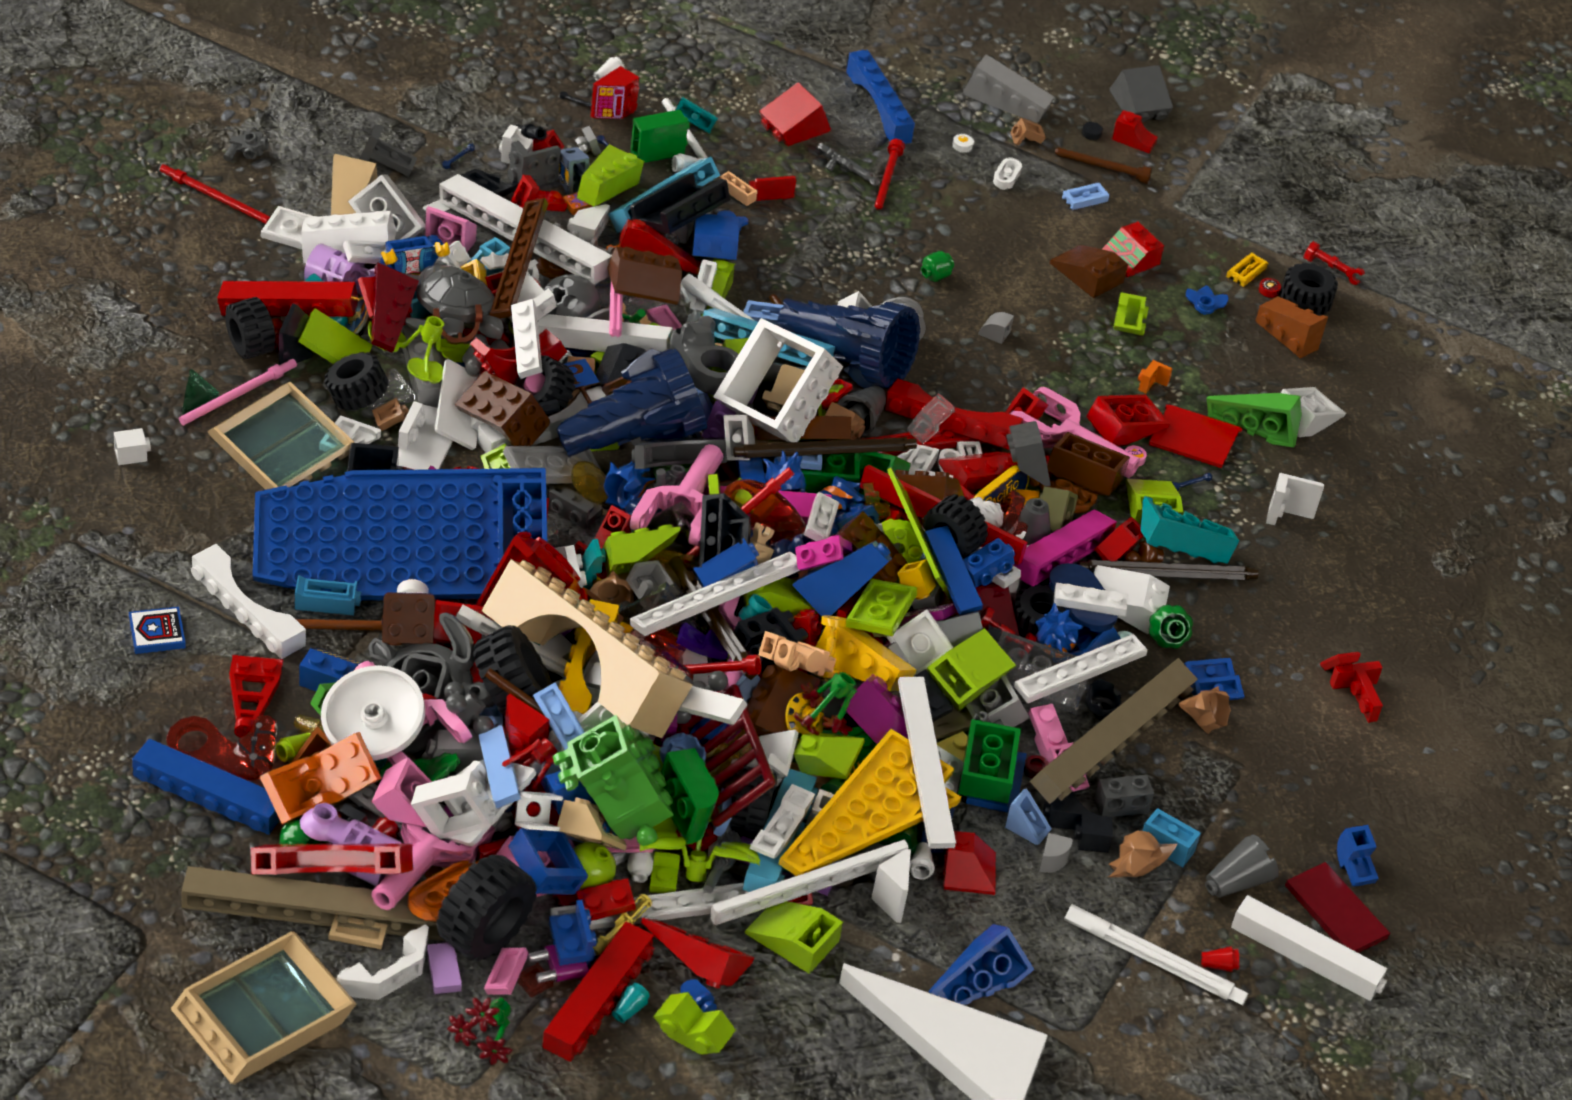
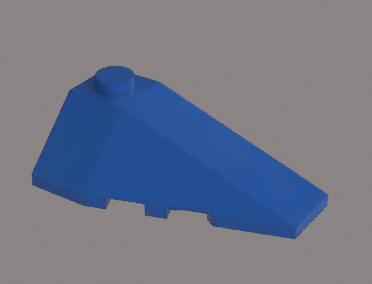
[928,924,1035,1005]

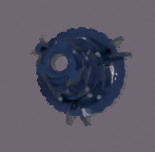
[776,298,920,389]
[556,348,707,458]

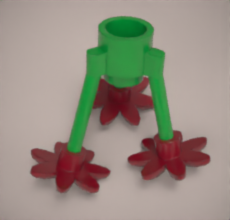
[794,672,857,736]
[448,997,513,1066]

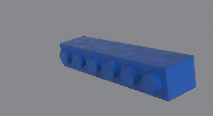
[132,738,280,835]

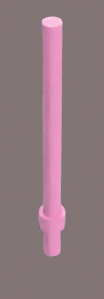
[179,359,297,426]

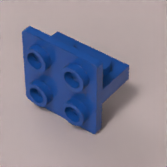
[549,900,597,971]

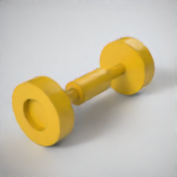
[815,615,847,678]

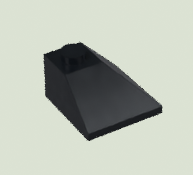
[279,303,314,365]

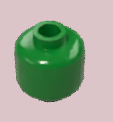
[921,251,954,282]

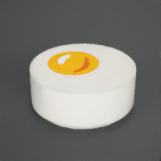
[952,134,974,153]

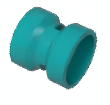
[738,594,772,620]

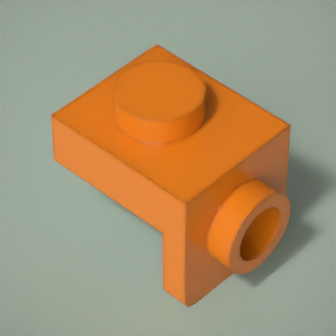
[1138,360,1173,394]

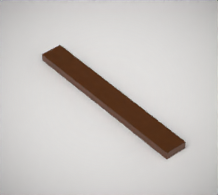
[489,198,548,319]

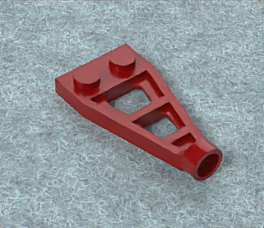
[229,655,283,739]

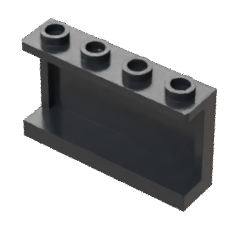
[630,173,730,234]

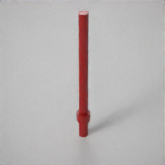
[160,164,270,224]
[681,467,795,565]

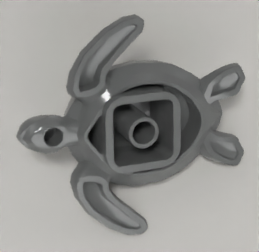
[403,264,510,339]
[369,613,495,754]

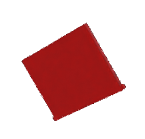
[1149,404,1243,468]

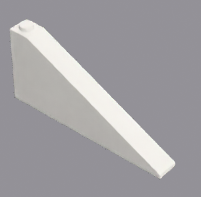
[839,963,1047,1100]

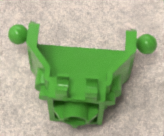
[553,715,673,846]

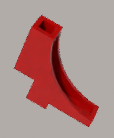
[470,329,568,385]

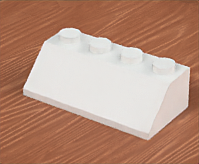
[301,211,397,266]

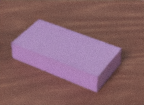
[427,943,462,994]

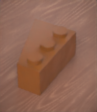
[1255,297,1328,358]

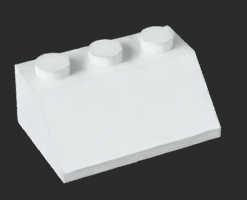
[348,175,426,240]

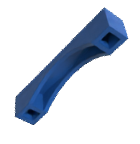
[846,50,915,144]

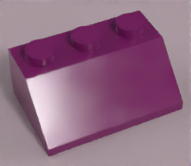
[841,674,908,744]

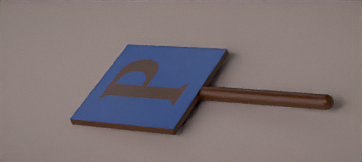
[564,359,600,404]

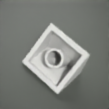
[871,849,911,923]

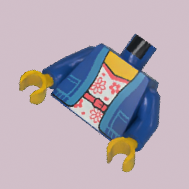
[380,236,450,275]

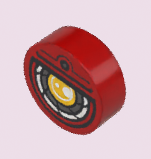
[1259,278,1281,298]

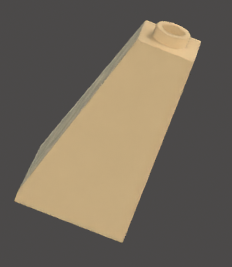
[331,154,378,215]

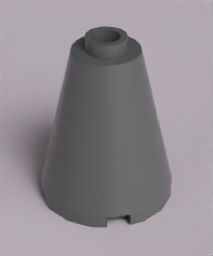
[836,386,887,438]
[1010,498,1051,545]
[1205,834,1279,898]

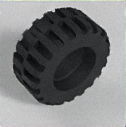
[473,625,553,717]
[437,855,537,961]

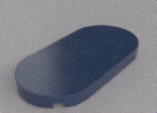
[1048,563,1118,632]

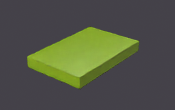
[298,308,373,364]
[846,578,917,637]

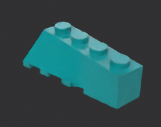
[1141,496,1240,564]

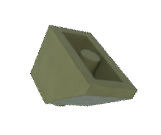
[1039,486,1078,532]

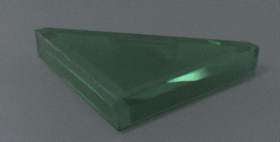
[182,369,219,415]

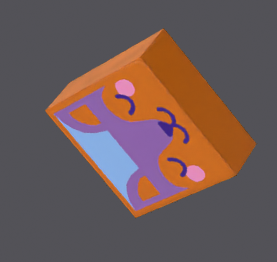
[563,192,592,215]

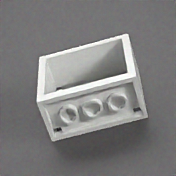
[713,318,843,443]

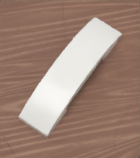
[750,784,815,859]

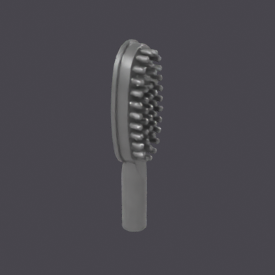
[703,830,742,893]

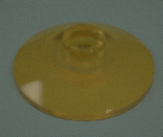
[571,461,608,503]

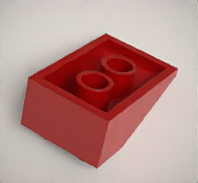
[1086,394,1170,446]

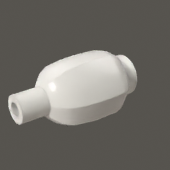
[627,852,654,883]

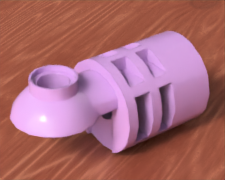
[304,243,376,297]
[300,803,402,886]

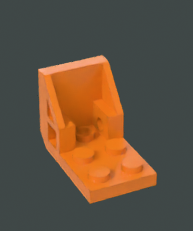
[260,732,382,824]

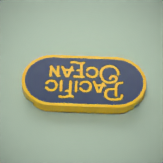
[973,465,1029,515]

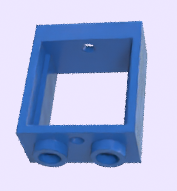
[508,828,588,894]

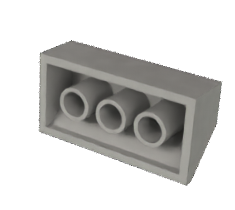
[402,328,447,408]

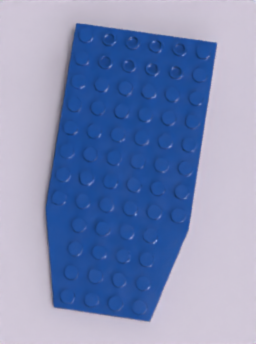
[253,468,547,600]

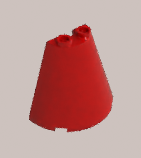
[476,531,588,622]

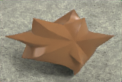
[590,571,635,615]
[1178,686,1231,734]
[1108,830,1178,877]

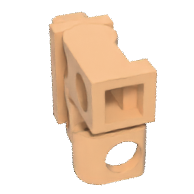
[758,631,836,676]

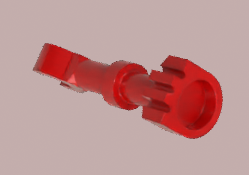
[1303,241,1365,285]

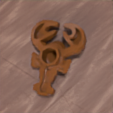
[1029,477,1098,513]

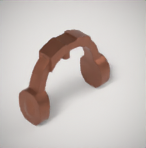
[432,304,483,345]

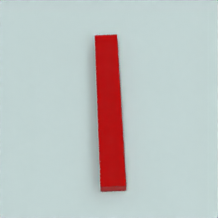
[860,465,1028,565]

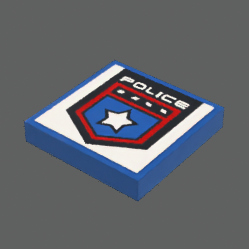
[129,607,186,654]

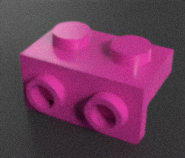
[795,535,853,571]

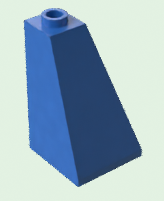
[792,541,892,616]

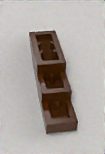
[757,416,852,442]

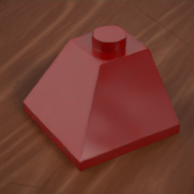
[943,831,996,895]

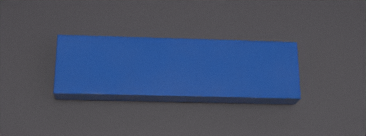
[924,526,983,615]

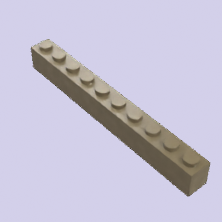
[1030,658,1198,804]
[181,866,445,941]

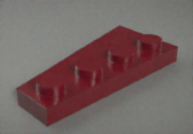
[371,262,419,353]

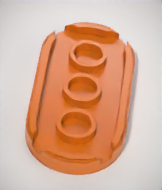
[408,860,479,921]

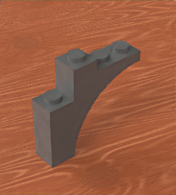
[631,438,731,469]

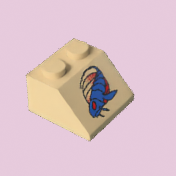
[557,798,627,851]

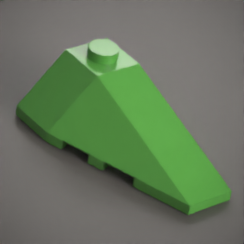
[1206,393,1302,448]

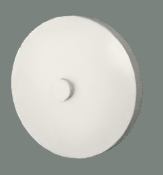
[321,666,425,761]

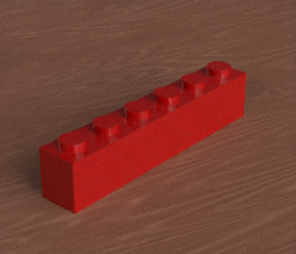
[217,281,359,317]
[542,921,655,1062]

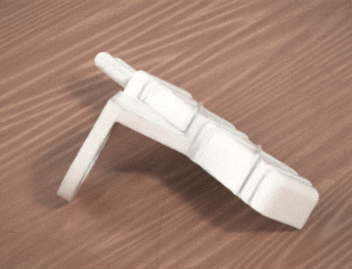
[680,260,717,322]

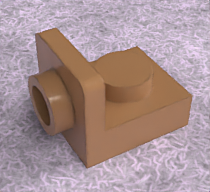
[1010,117,1046,145]
[372,398,409,431]

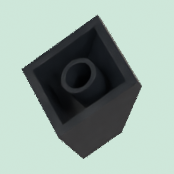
[591,343,646,388]

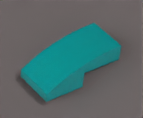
[580,539,606,590]

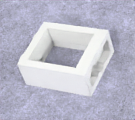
[411,771,496,840]

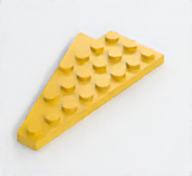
[778,729,961,876]

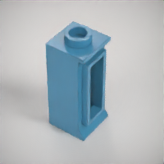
[295,575,361,616]

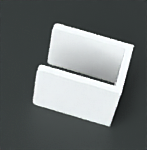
[515,791,563,831]

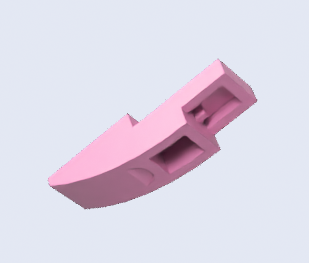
[1028,703,1090,792]

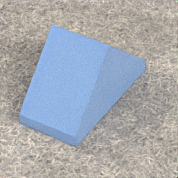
[1005,789,1052,845]

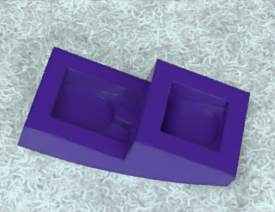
[676,622,728,660]

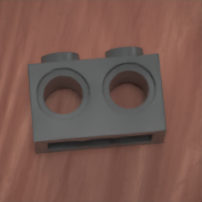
[1094,775,1154,817]

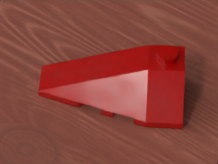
[620,219,701,275]
[641,917,755,989]

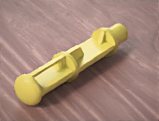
[593,894,652,956]

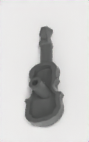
[816,143,880,187]

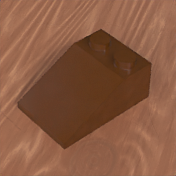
[1049,245,1128,298]

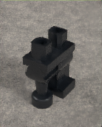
[734,607,809,663]

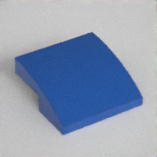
[1184,658,1245,700]

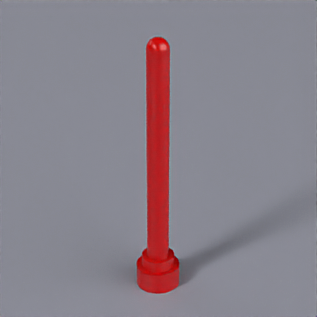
[875,139,905,210]
[669,654,761,675]

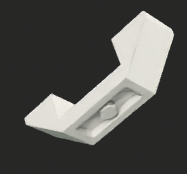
[337,924,429,1000]

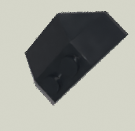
[698,493,751,586]

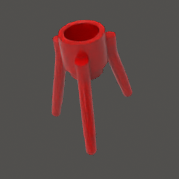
[502,737,558,791]

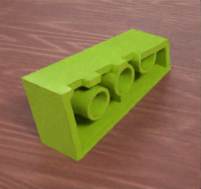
[577,144,644,207]

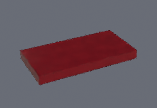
[1285,862,1390,953]

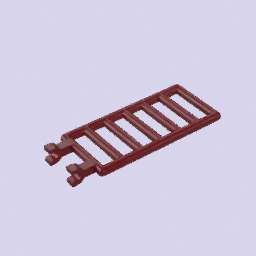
[678,676,776,827]

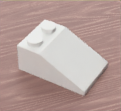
[1281,387,1346,438]
[1094,565,1170,634]

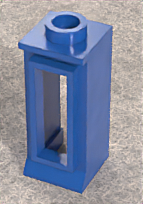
[693,538,759,587]

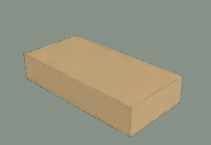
[329,914,388,949]

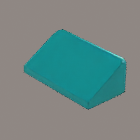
[675,97,718,133]

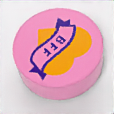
[1125,445,1147,466]

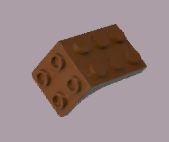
[455,371,551,446]
[382,592,435,646]

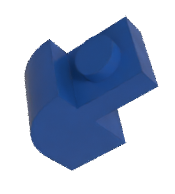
[1337,825,1379,887]

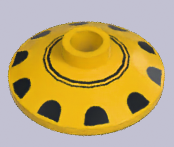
[785,692,824,741]

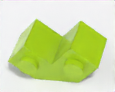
[653,992,736,1055]

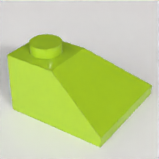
[793,733,865,779]

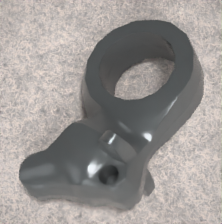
[670,316,739,395]

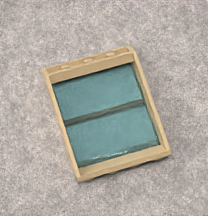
[207,382,355,490]
[171,931,357,1084]

